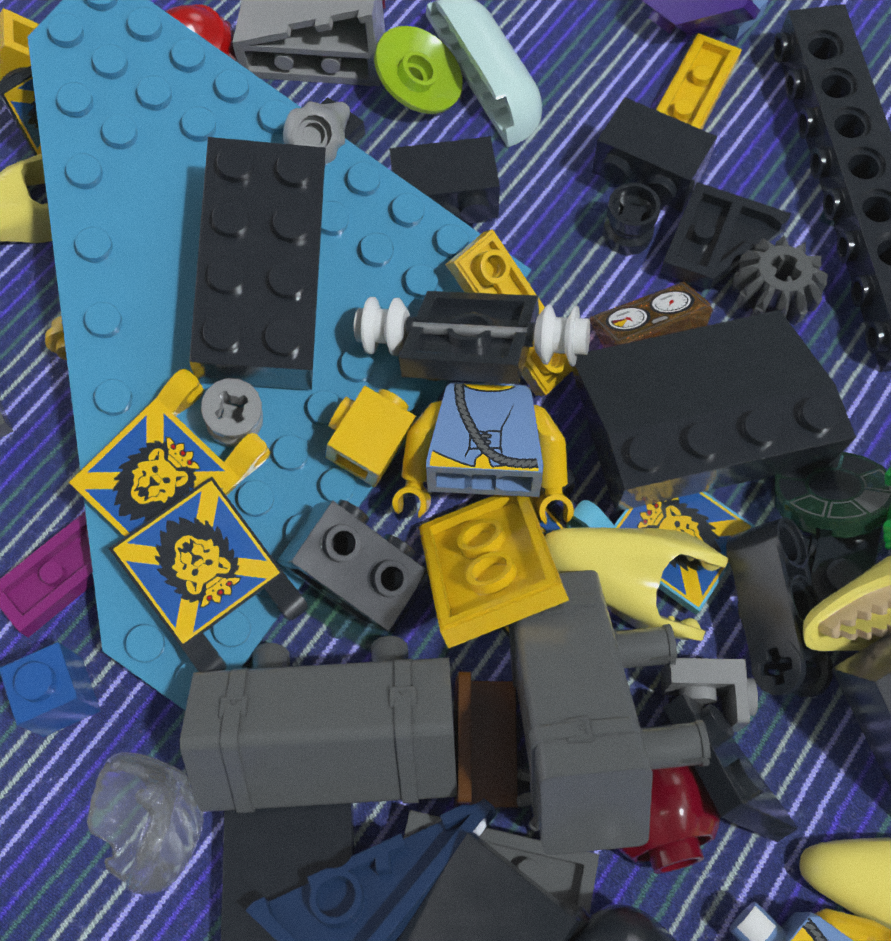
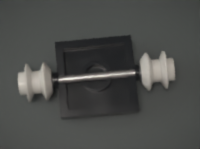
[354,291,590,385]

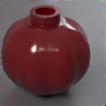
[617,766,721,874]

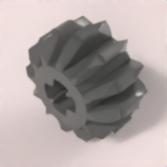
[732,236,828,326]

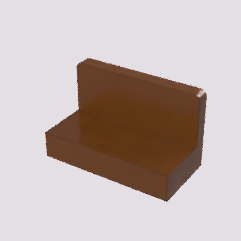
[454,671,518,810]

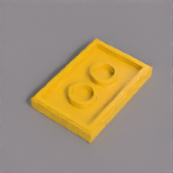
[419,495,569,648]

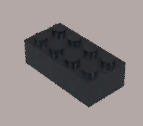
[189,137,326,390]

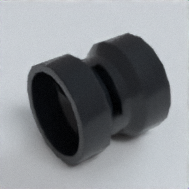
[603,183,661,256]

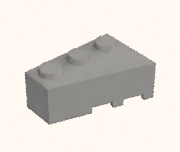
[232,0,385,86]

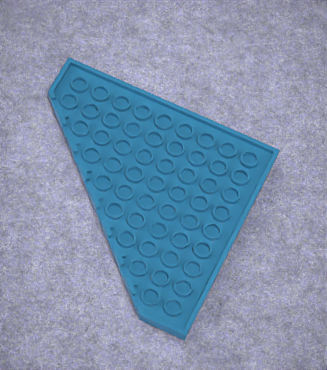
[28,0,531,711]

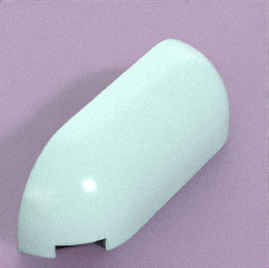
[426,0,542,147]

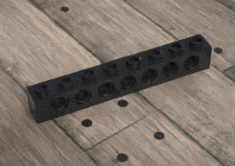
[773,4,891,372]

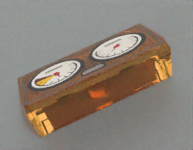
[590,282,713,348]

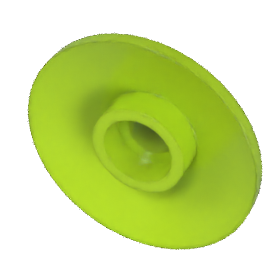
[374,26,463,114]

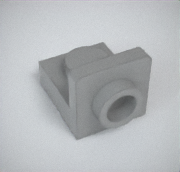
[660,658,758,732]

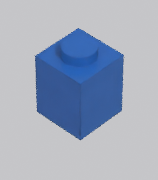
[0,642,101,737]

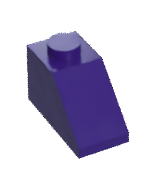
[642,0,761,36]

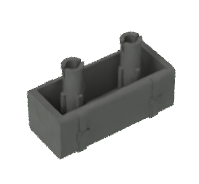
[509,570,710,855]
[180,636,457,813]

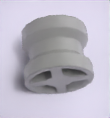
[201,378,263,447]

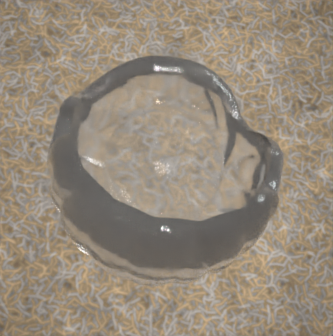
[87,752,204,895]

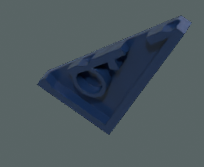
[246,798,496,941]

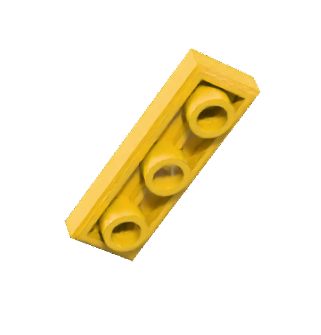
[445,229,572,396]

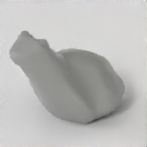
[283,101,350,164]

